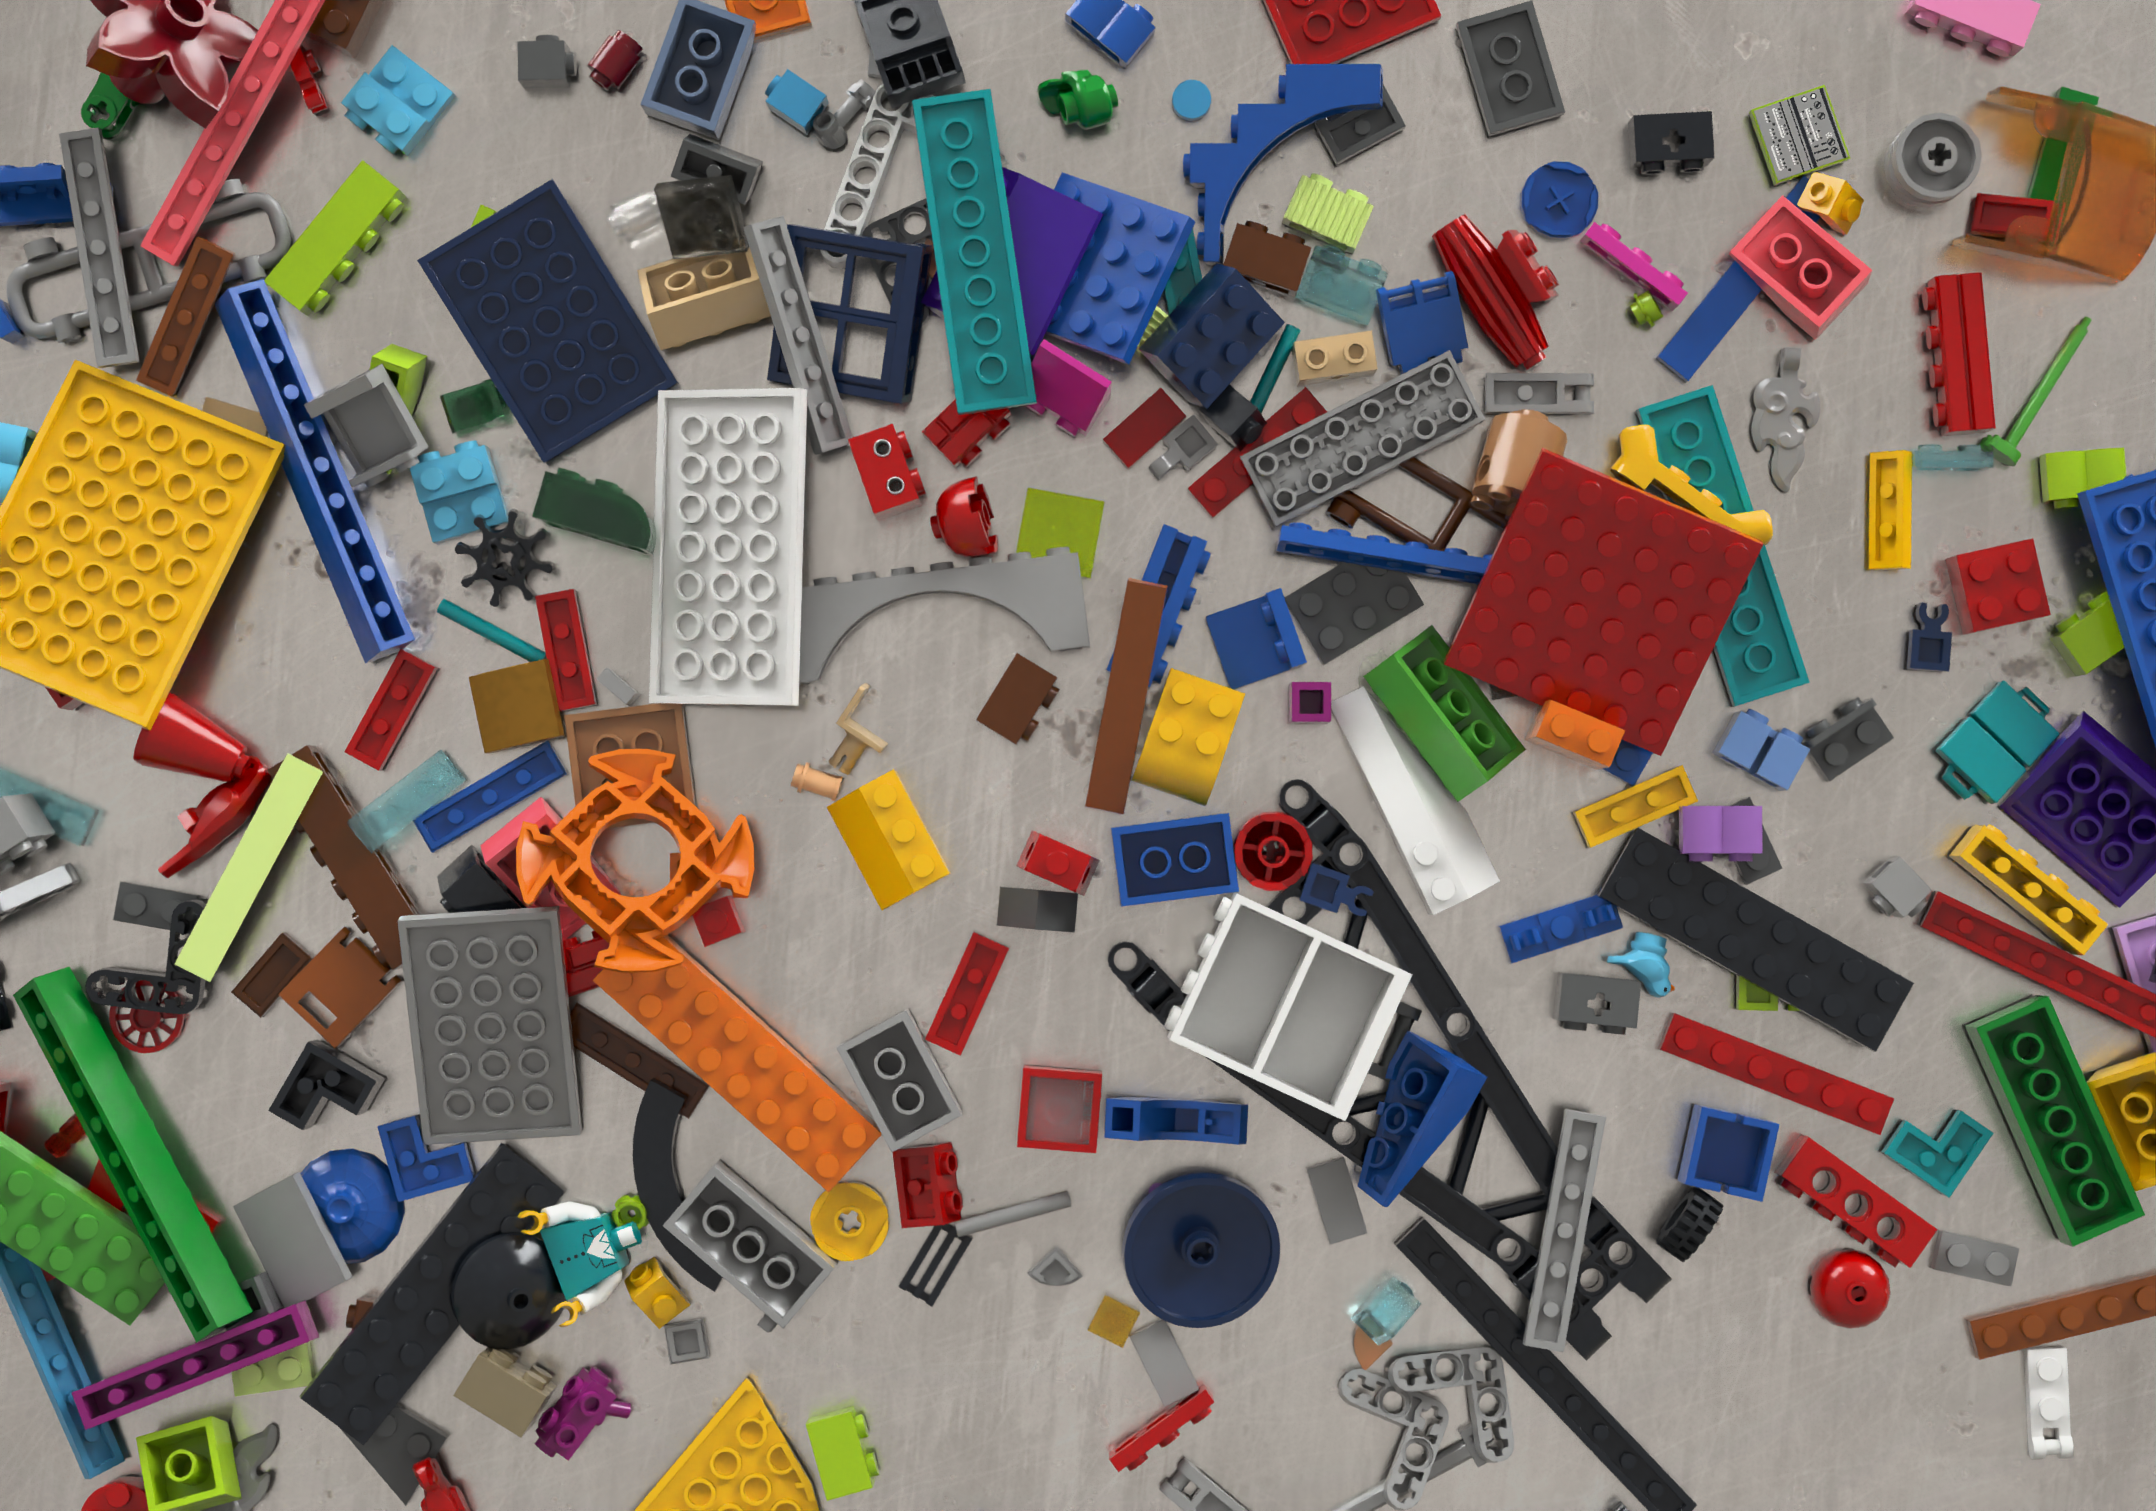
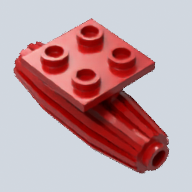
[1432,214,1559,370]

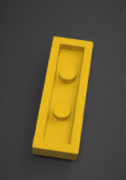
[1869,450,1912,570]
[1573,765,1698,848]

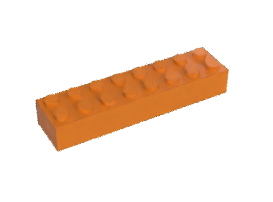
[593,935,882,1193]

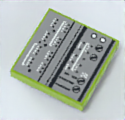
[1749,85,1850,186]

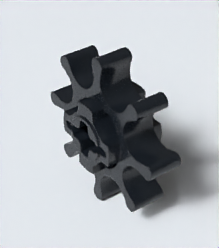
[455,509,553,607]

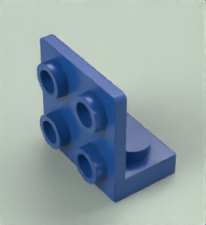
[1206,588,1307,689]

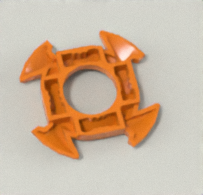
[516,749,754,973]

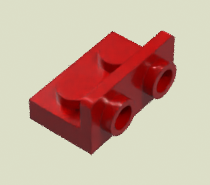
[892,1142,962,1228]

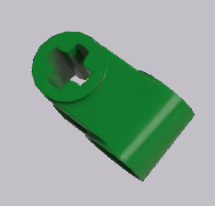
[81,72,140,139]

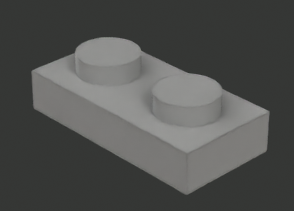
[1931,1230,2020,1287]

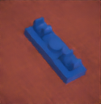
[1498,894,1623,964]

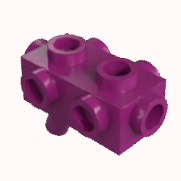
[534,1366,631,1461]

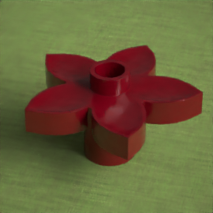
[86,0,258,129]

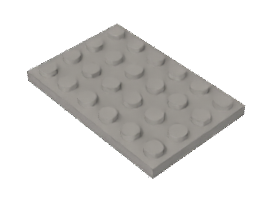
[398,906,582,1145]

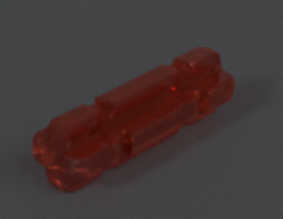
[44,1114,86,1158]

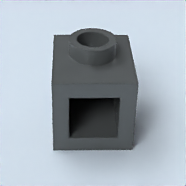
[517,35,577,88]

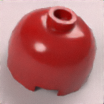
[930,476,998,558]
[1234,811,1313,891]
[1810,1249,1891,1329]

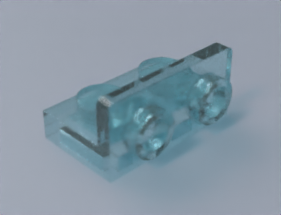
[1296,245,1388,325]

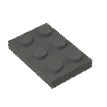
[1456,0,1565,136]
[1284,562,1424,665]

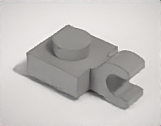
[1148,414,1218,480]

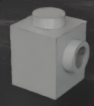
[1863,856,1932,918]

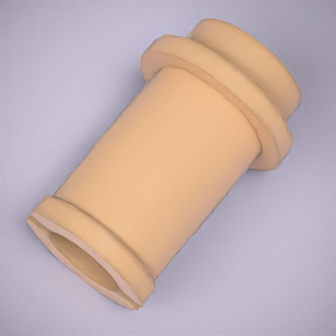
[791,762,843,801]

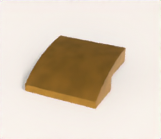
[469,659,564,753]

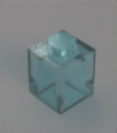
[1351,1276,1421,1346]

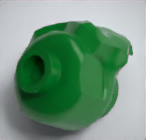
[1037,70,1118,130]

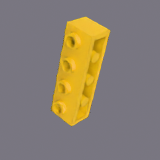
[1949,824,2108,955]

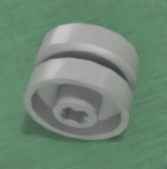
[1884,112,1982,208]

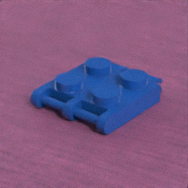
[1376,271,1468,375]

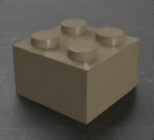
[453,1347,557,1438]

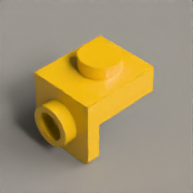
[1797,172,1864,235]
[624,1257,690,1329]

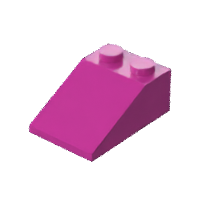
[1025,339,1112,437]

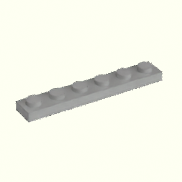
[59,128,139,368]
[743,216,853,455]
[1523,1109,1606,1353]

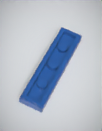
[412,740,569,853]

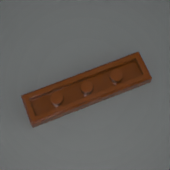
[570,1002,710,1119]

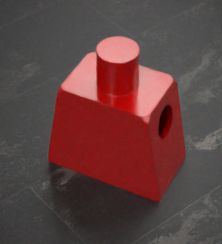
[1017,831,1100,896]

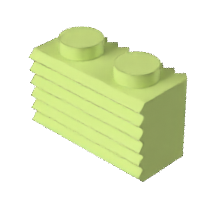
[1282,173,1374,254]

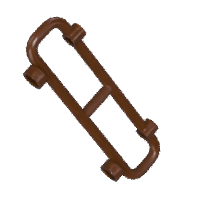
[1326,457,1508,586]

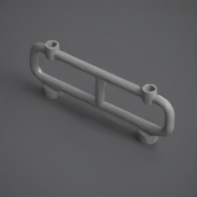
[6,179,291,343]

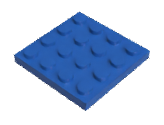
[1045,172,1195,365]

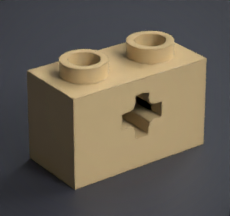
[1292,330,1378,387]

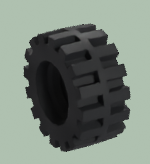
[1656,1187,1723,1262]

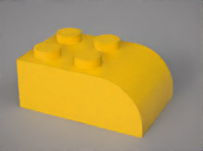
[1132,668,1245,806]
[2086,1052,2156,1191]

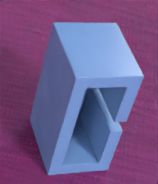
[1712,709,1810,791]

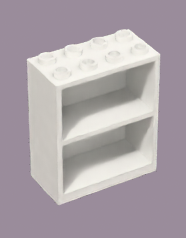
[1164,893,1413,1121]

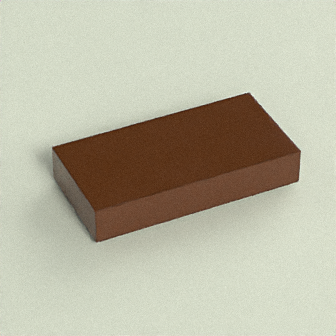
[231,932,314,1018]

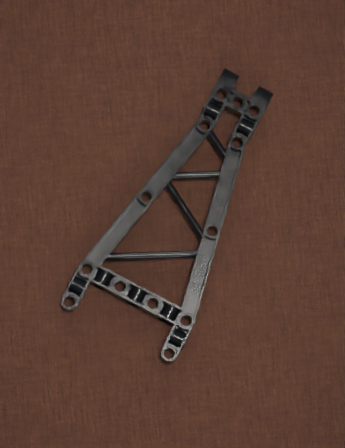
[1107,779,1672,1361]

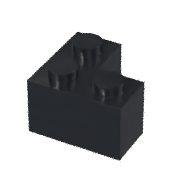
[268,1039,385,1130]

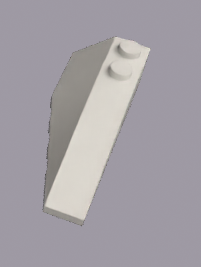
[1331,686,1500,915]

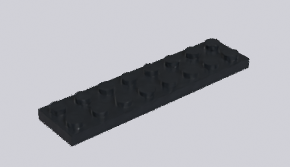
[1598,827,1914,1052]
[300,1143,564,1446]

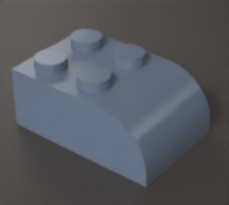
[640,0,756,140]

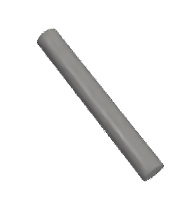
[954,1192,1071,1237]

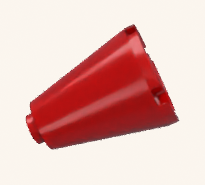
[133,693,251,783]

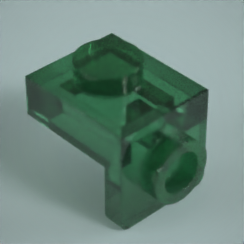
[440,379,506,434]

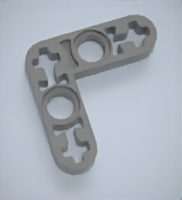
[1388,1347,1514,1463]
[1338,1369,1449,1511]

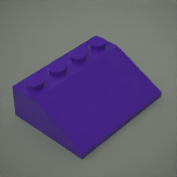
[921,167,1103,356]
[1999,711,2156,908]

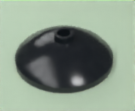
[451,1233,566,1349]

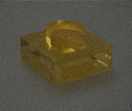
[1088,1293,1140,1348]

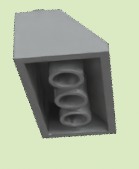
[663,1160,839,1329]

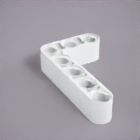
[820,84,936,269]

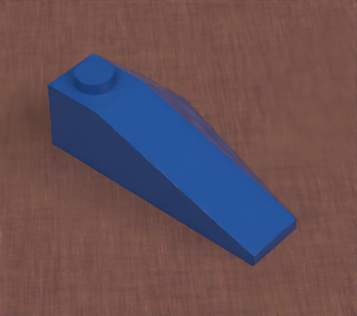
[1357,1031,1487,1207]

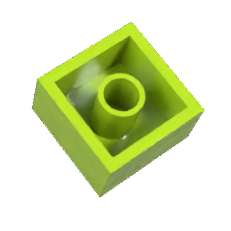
[136,1416,242,1511]

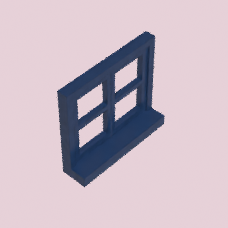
[767,224,933,404]

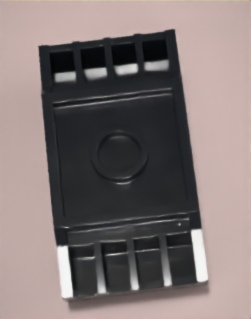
[853,0,966,108]

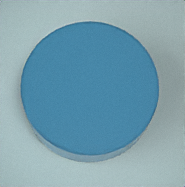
[1172,80,1211,121]

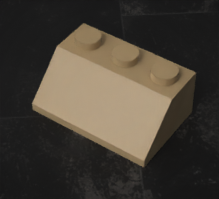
[637,236,771,350]

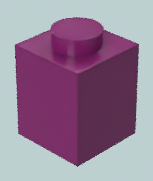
[1289,682,1331,724]

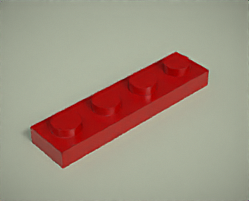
[1187,387,1327,519]

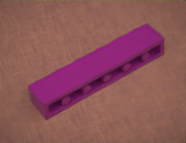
[72,1300,319,1430]

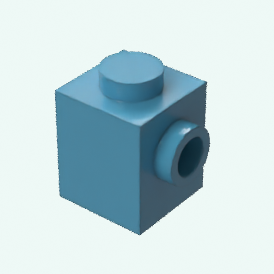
[765,69,829,135]

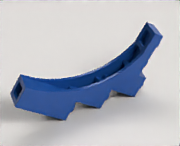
[1183,64,1383,266]

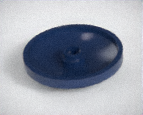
[1122,1173,1280,1328]

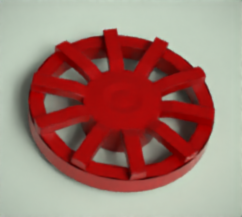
[109,980,185,1053]

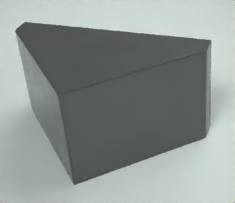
[997,886,1078,932]
[226,1271,283,1331]

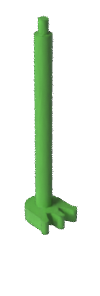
[1978,316,2092,466]

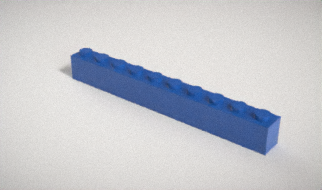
[214,279,415,663]

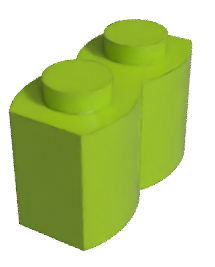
[2039,448,2126,509]

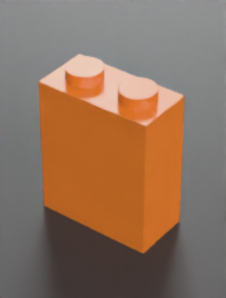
[1525,700,1625,770]

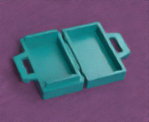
[1936,680,2060,804]

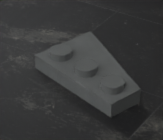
[340,1404,449,1506]

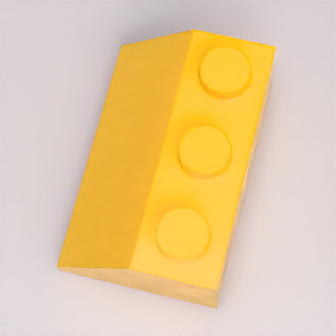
[827,769,951,910]

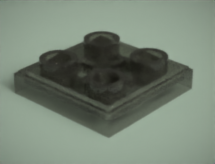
[654,175,749,259]

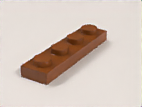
[136,237,235,397]

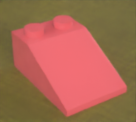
[1729,195,1872,340]
[480,797,621,941]

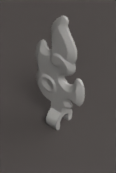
[1751,347,1820,492]
[200,1424,277,1511]

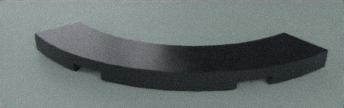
[633,1078,723,1292]

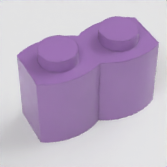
[1679,806,1762,861]

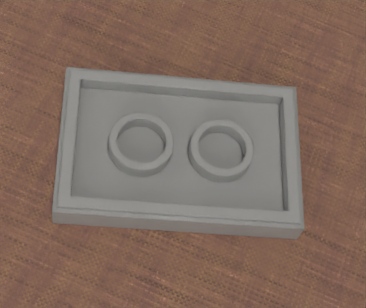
[233,1172,353,1308]

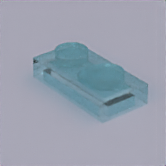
[1912,444,1993,472]

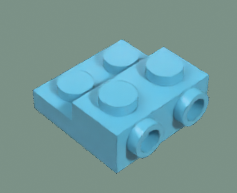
[341,45,456,156]
[410,440,508,544]

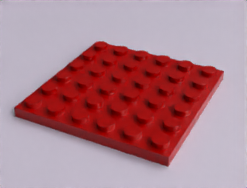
[1444,448,1763,756]

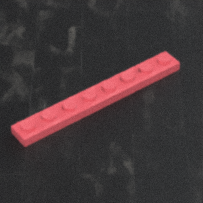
[140,0,325,266]

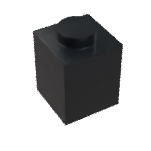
[1198,384,1267,451]

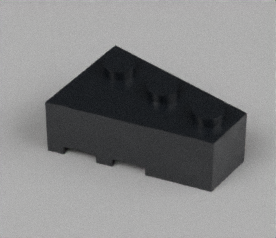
[437,845,527,913]

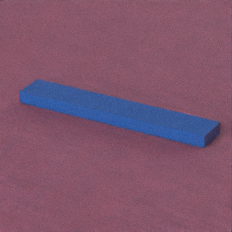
[1656,175,1820,382]

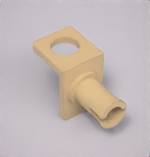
[828,683,888,775]

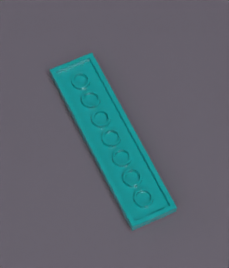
[912,89,1037,415]
[1636,385,1810,707]

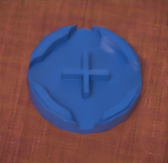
[1520,161,1598,240]

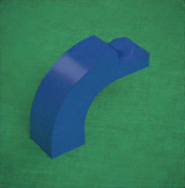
[1104,1097,1248,1145]

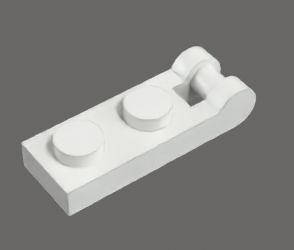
[2024,1346,2073,1460]

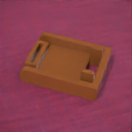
[278,927,403,1049]

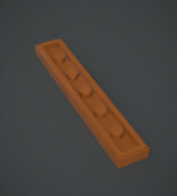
[1085,578,1168,814]

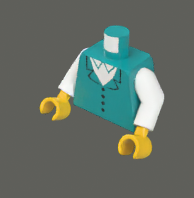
[518,1201,642,1327]

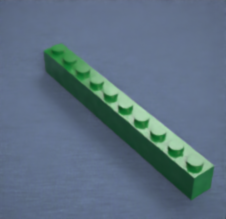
[13,966,253,1343]

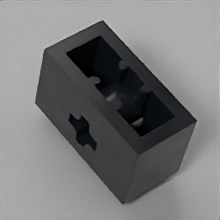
[1628,111,1714,175]

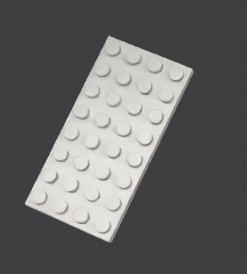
[649,388,807,706]

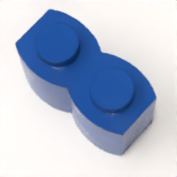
[1065,0,1155,68]

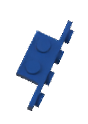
[0,163,113,226]

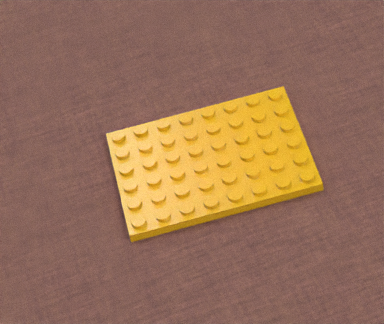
[0,360,285,730]

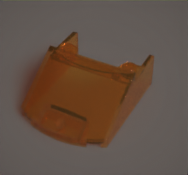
[1952,86,2156,282]

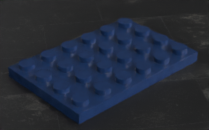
[417,179,678,463]

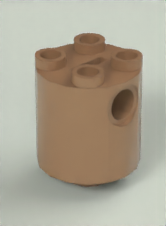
[1471,409,1567,521]

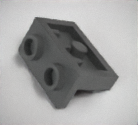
[1801,697,1894,782]

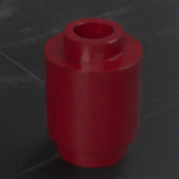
[587,30,643,91]

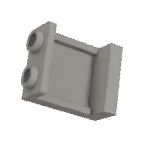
[304,364,429,488]

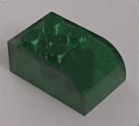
[532,467,656,556]

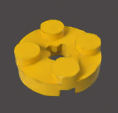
[810,1181,889,1261]

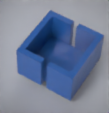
[1678,1104,1780,1202]

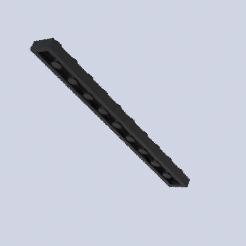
[1395,1218,1697,1511]

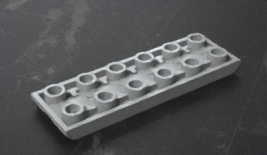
[1240,350,1486,527]

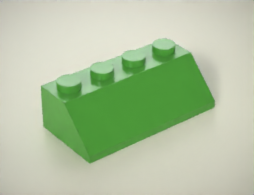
[1363,625,1526,802]

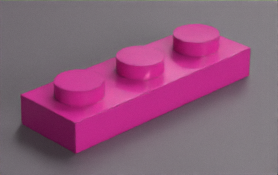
[1580,222,1688,311]

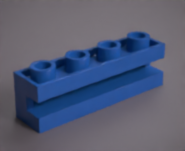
[1106,524,1211,689]

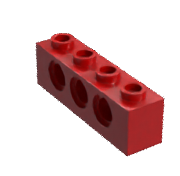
[1774,1134,1938,1268]

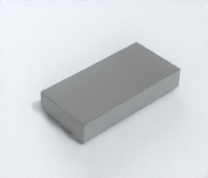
[1306,1157,1368,1245]
[1129,1319,1200,1407]

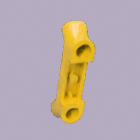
[1610,425,1773,545]

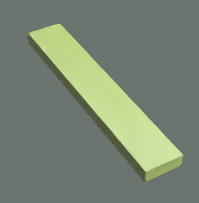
[175,753,323,982]

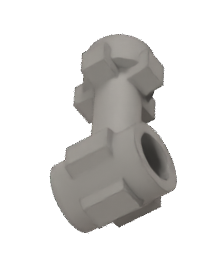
[813,79,875,149]

